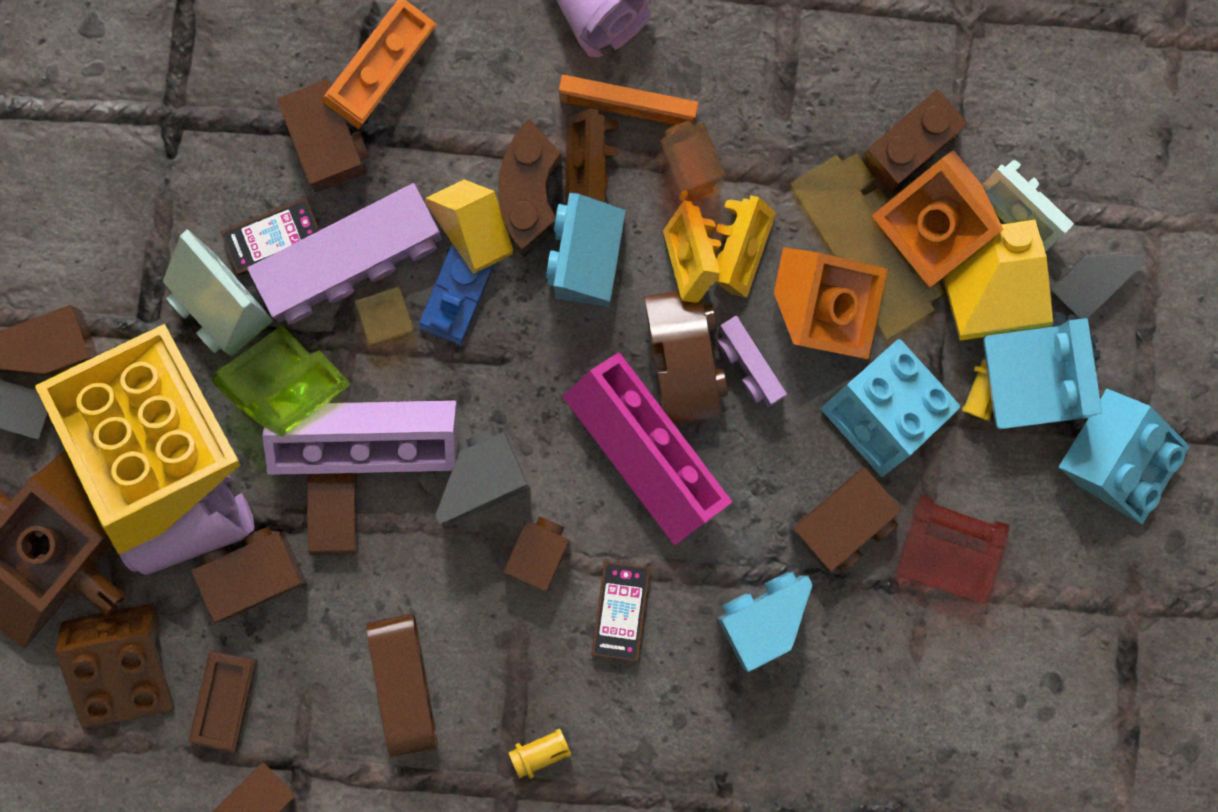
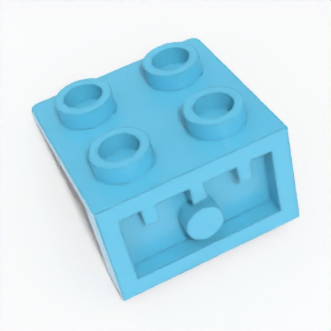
[983,318,1102,429]
[820,339,960,477]

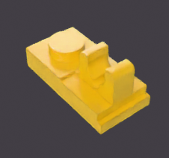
[716,195,777,298]
[663,200,721,303]

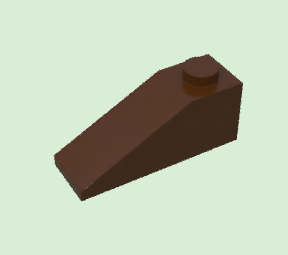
[0,305,98,377]

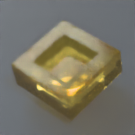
[355,287,415,347]

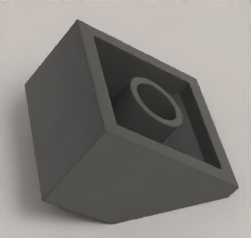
[435,429,530,527]

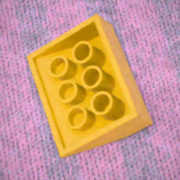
[35,324,240,555]

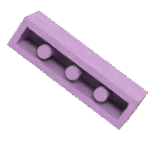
[247,183,442,324]
[262,401,459,475]

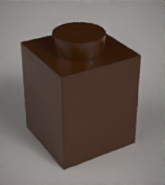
[503,516,570,591]

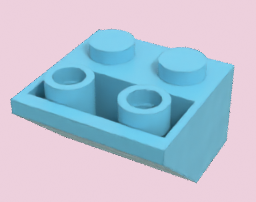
[546,192,625,308]
[1058,389,1190,524]
[717,572,812,672]

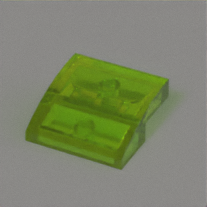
[211,325,350,437]

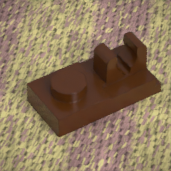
[565,108,619,205]

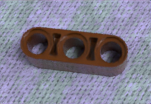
[366,613,438,757]

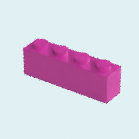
[562,352,732,546]

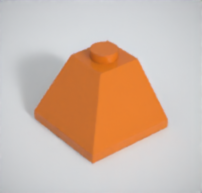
[871,150,1004,288]
[774,247,888,359]

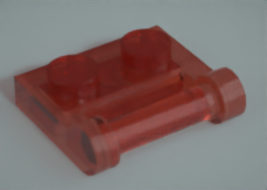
[894,495,1010,604]

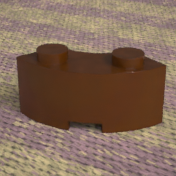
[498,119,562,258]
[644,291,728,424]

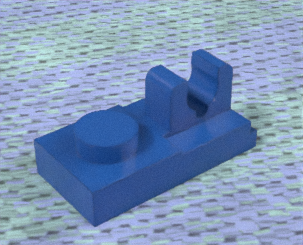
[418,244,496,346]

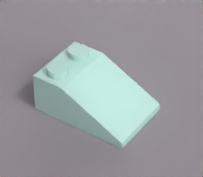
[163,230,273,356]

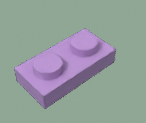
[716,316,787,408]

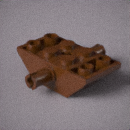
[0,450,127,649]

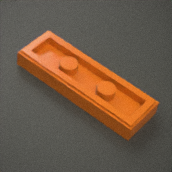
[321,0,437,129]
[559,74,698,129]

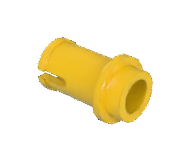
[961,359,993,421]
[508,728,572,779]

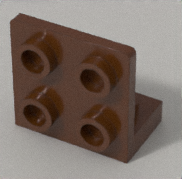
[55,603,174,728]

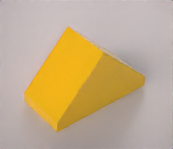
[425,179,513,274]

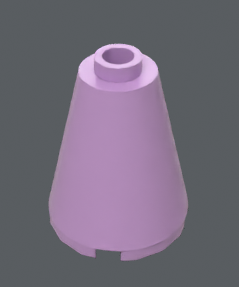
[556,0,657,57]
[120,475,255,575]

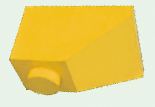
[943,220,1053,341]

